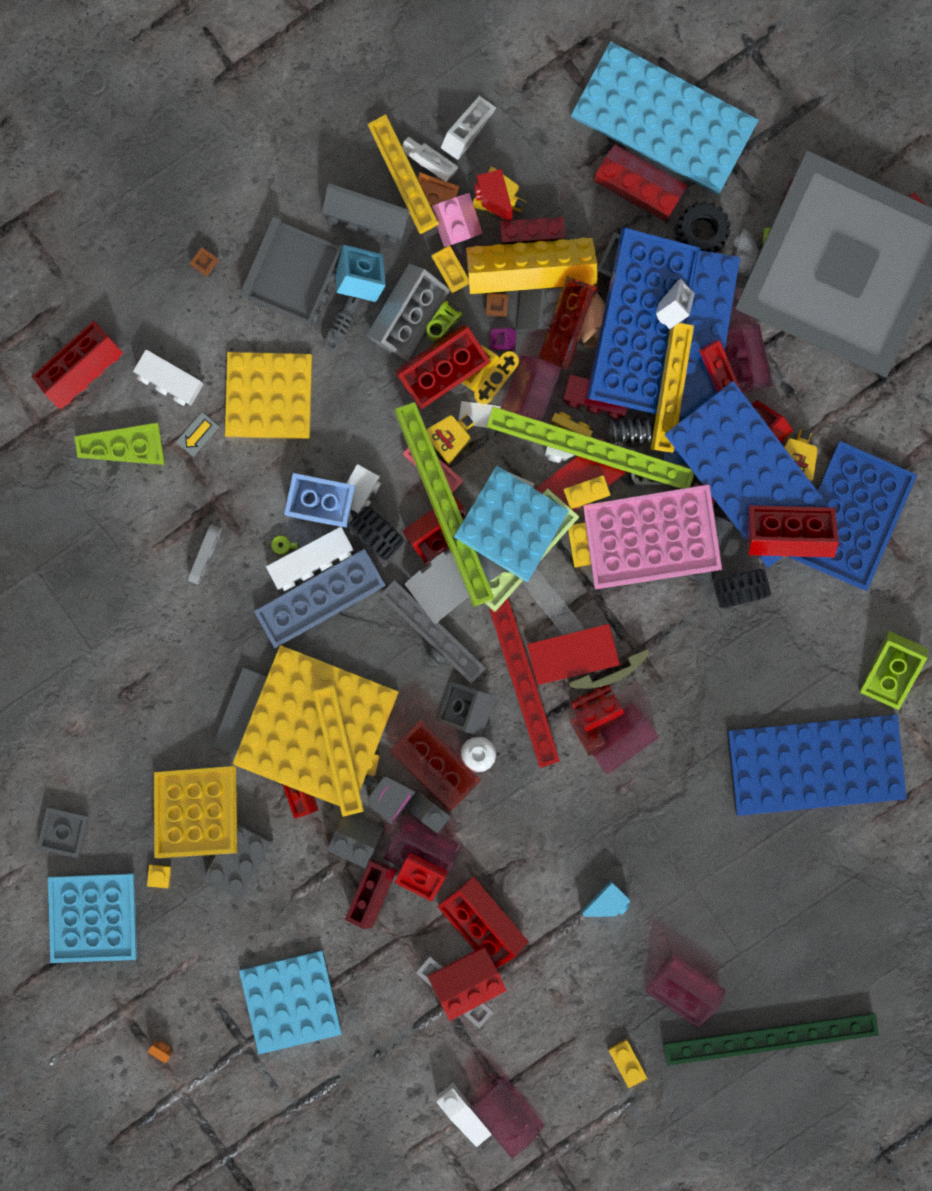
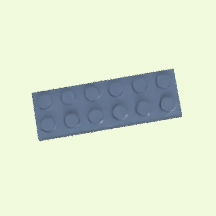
[254,549,386,648]

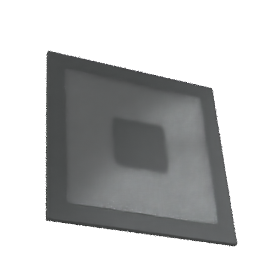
[735,150,932,378]

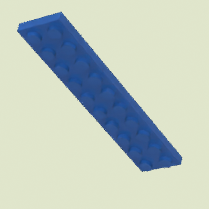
[662,250,740,466]

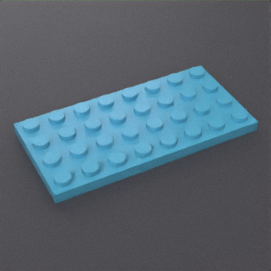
[571,42,758,195]

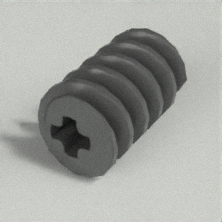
[608,418,652,446]

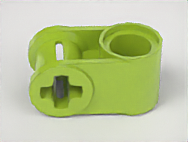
[426,301,463,342]

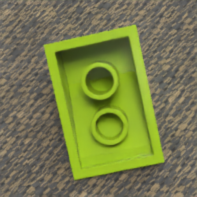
[860,631,928,710]

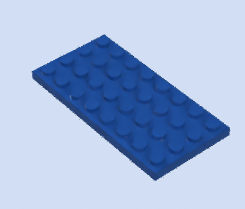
[586,228,701,414]
[664,381,829,568]
[728,714,907,816]

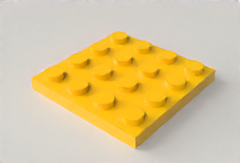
[225,352,312,439]
[154,766,237,858]

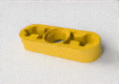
[474,351,519,405]

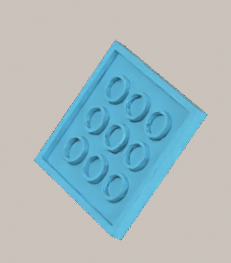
[454,466,569,582]
[48,873,137,963]
[239,950,342,1054]

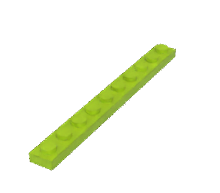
[394,402,494,607]
[486,406,694,489]

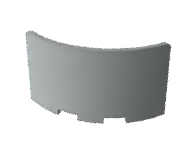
[405,550,505,624]

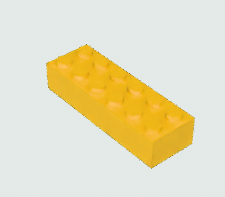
[466,238,597,294]

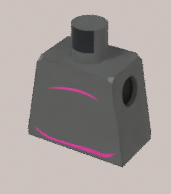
[362,775,416,824]

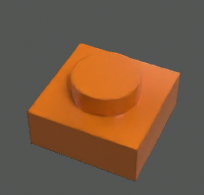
[148,1041,173,1064]

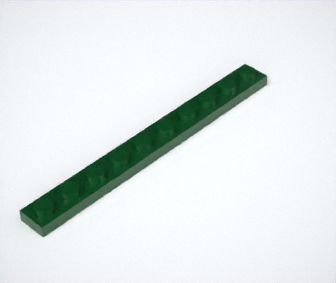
[664,1013,879,1066]

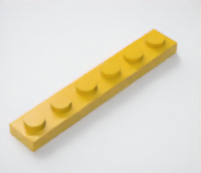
[367,114,439,234]
[651,323,694,453]
[313,686,364,817]

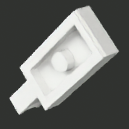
[402,137,458,182]

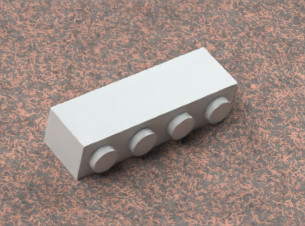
[266,527,354,591]

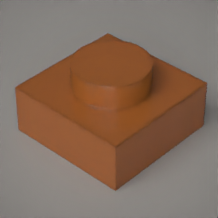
[189,247,219,277]
[486,293,508,317]

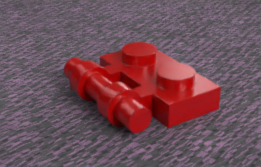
[571,685,624,732]

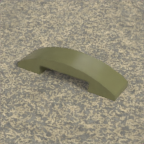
[568,649,649,689]

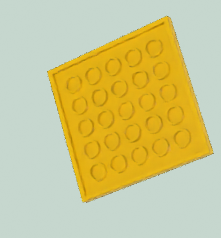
[232,645,399,806]

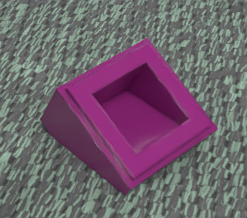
[490,328,516,351]

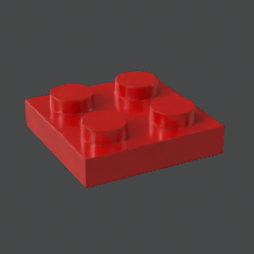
[394,853,448,902]

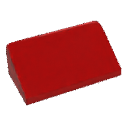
[282,784,318,819]

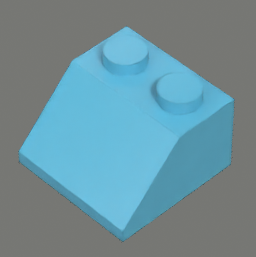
[336,245,386,302]

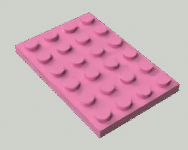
[583,485,723,589]

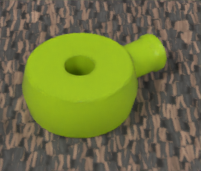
[271,535,298,555]

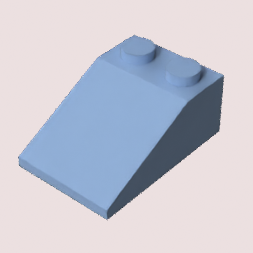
[284,473,355,528]

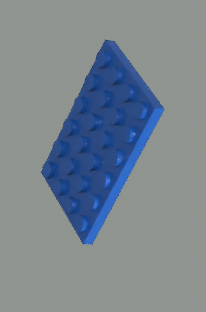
[788,441,917,591]

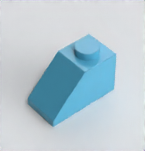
[581,880,630,917]

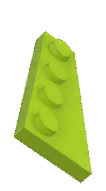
[74,423,166,465]

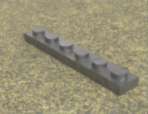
[380,580,486,683]

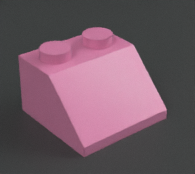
[431,193,483,247]

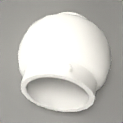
[460,736,496,772]

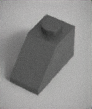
[405,789,451,834]

